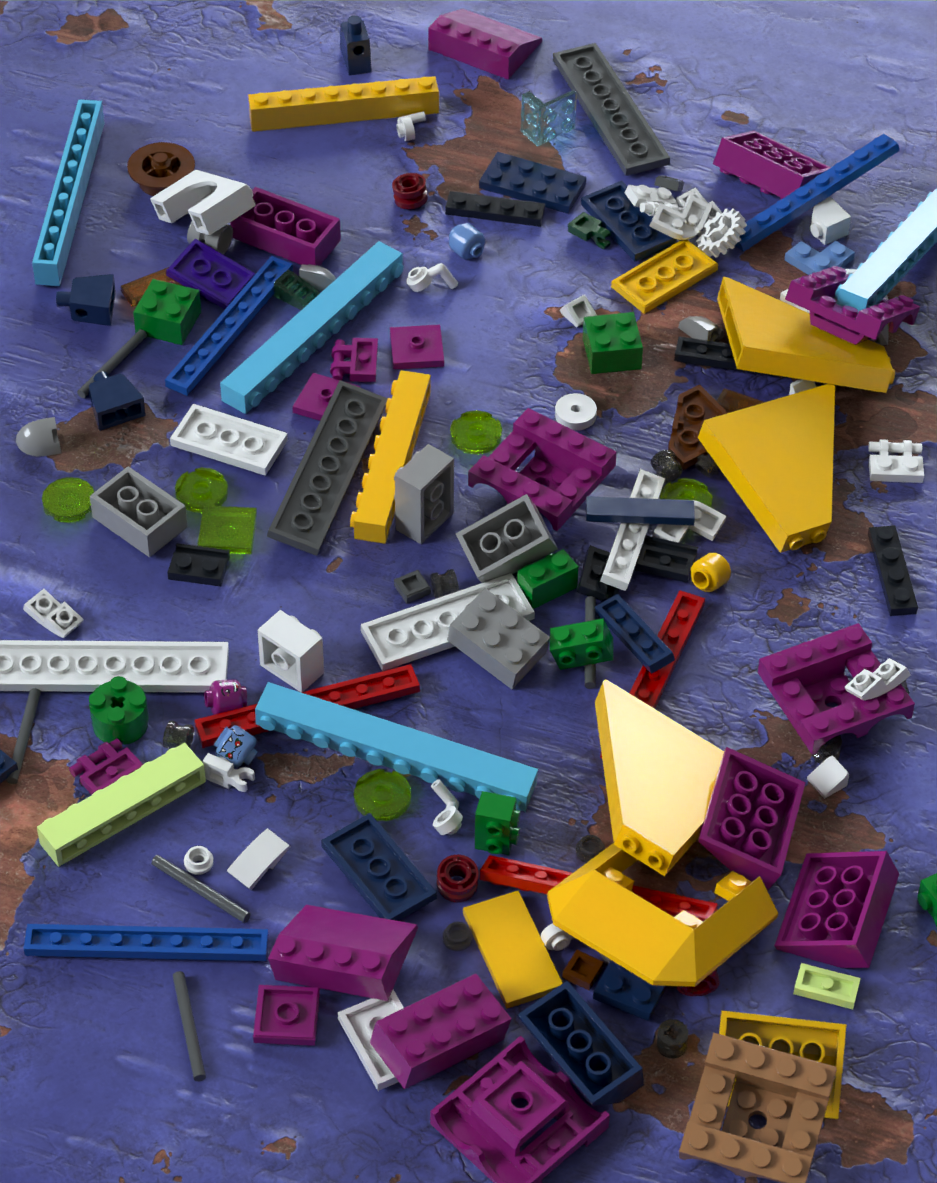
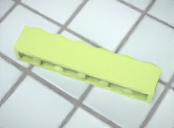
[37,743,206,867]

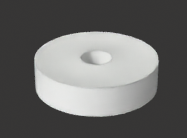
[555,393,597,430]

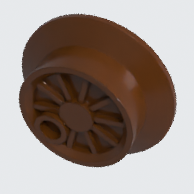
[127,142,195,196]

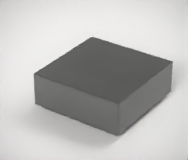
[654,175,684,191]
[394,570,431,604]

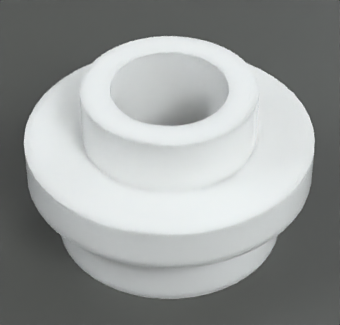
[184,846,214,875]

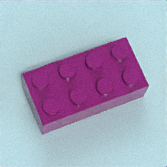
[230,187,341,266]
[370,974,512,1089]

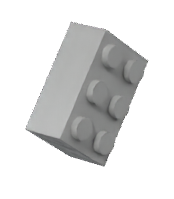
[394,444,454,544]
[90,466,188,557]
[456,494,558,583]
[447,588,550,690]

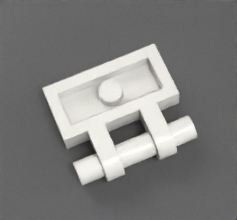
[625,185,684,216]
[868,439,924,483]

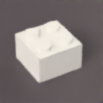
[258,610,324,692]

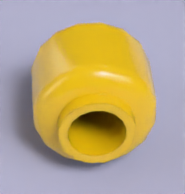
[690,553,731,592]

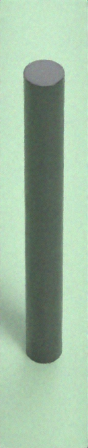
[77,329,147,398]
[585,596,596,689]
[6,688,41,784]
[151,855,251,923]
[172,971,206,1081]

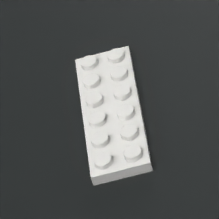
[361,573,535,671]

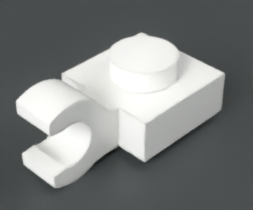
[202,753,255,792]

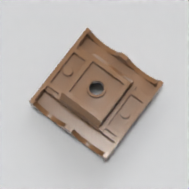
[679,1033,837,1183]

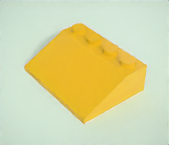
[719,1011,847,1119]

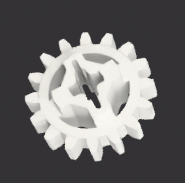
[696,209,747,258]

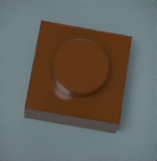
[562,950,604,991]

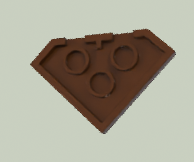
[668,384,728,470]

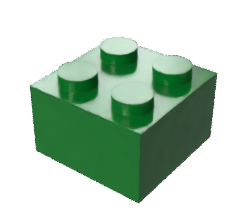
[133,279,201,345]
[583,312,643,374]

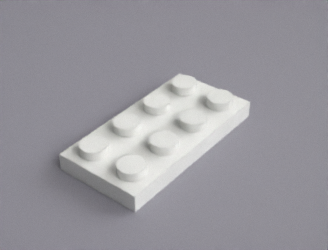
[170,404,288,476]

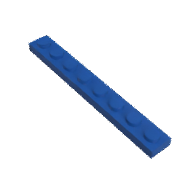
[735,134,900,252]
[165,256,293,396]
[24,924,269,961]

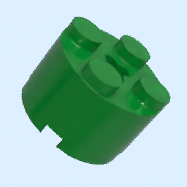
[89,676,149,745]

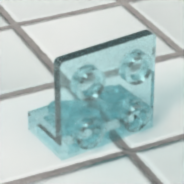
[520,90,577,147]

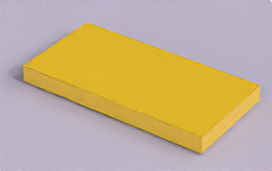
[611,240,718,314]
[463,890,563,1009]

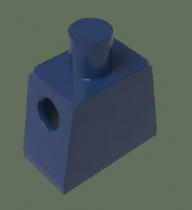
[340,15,372,76]
[56,274,116,326]
[89,372,146,431]

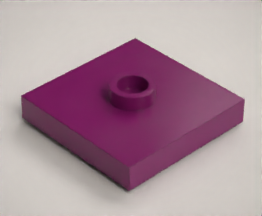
[390,325,444,369]
[292,373,360,421]
[253,985,320,1046]

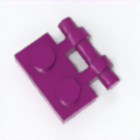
[330,338,378,382]
[69,739,143,795]

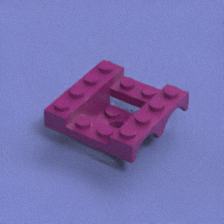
[785,266,920,345]
[468,408,617,531]
[758,623,915,755]
[430,1036,610,1183]

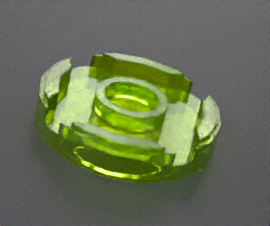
[450,410,502,454]
[175,467,228,513]
[42,477,94,523]
[660,478,713,507]
[354,769,411,821]

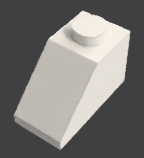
[810,196,851,245]

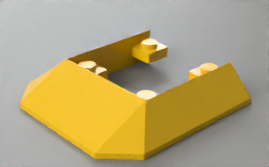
[547,843,778,987]

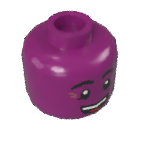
[204,679,247,715]

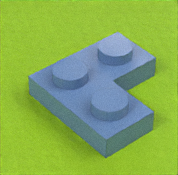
[785,240,855,275]

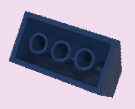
[517,981,644,1106]

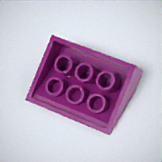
[428,8,542,80]
[713,131,831,200]
[698,747,806,891]
[774,851,899,968]
[268,905,418,1001]

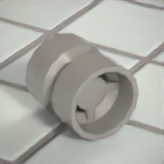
[187,222,233,254]

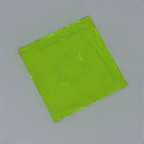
[198,506,257,554]

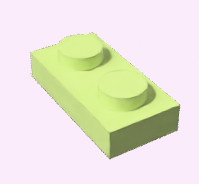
[793,963,861,1009]

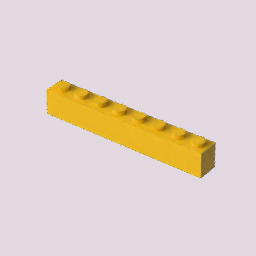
[248,76,439,132]
[350,370,431,544]

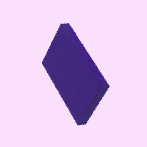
[166,238,256,310]

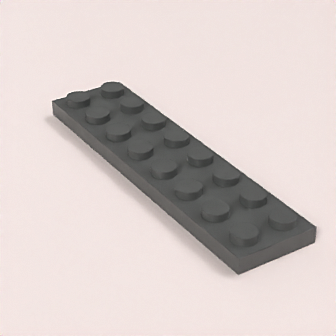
[553,43,670,176]
[267,380,388,556]

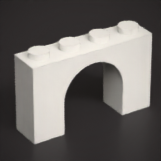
[150,170,256,235]

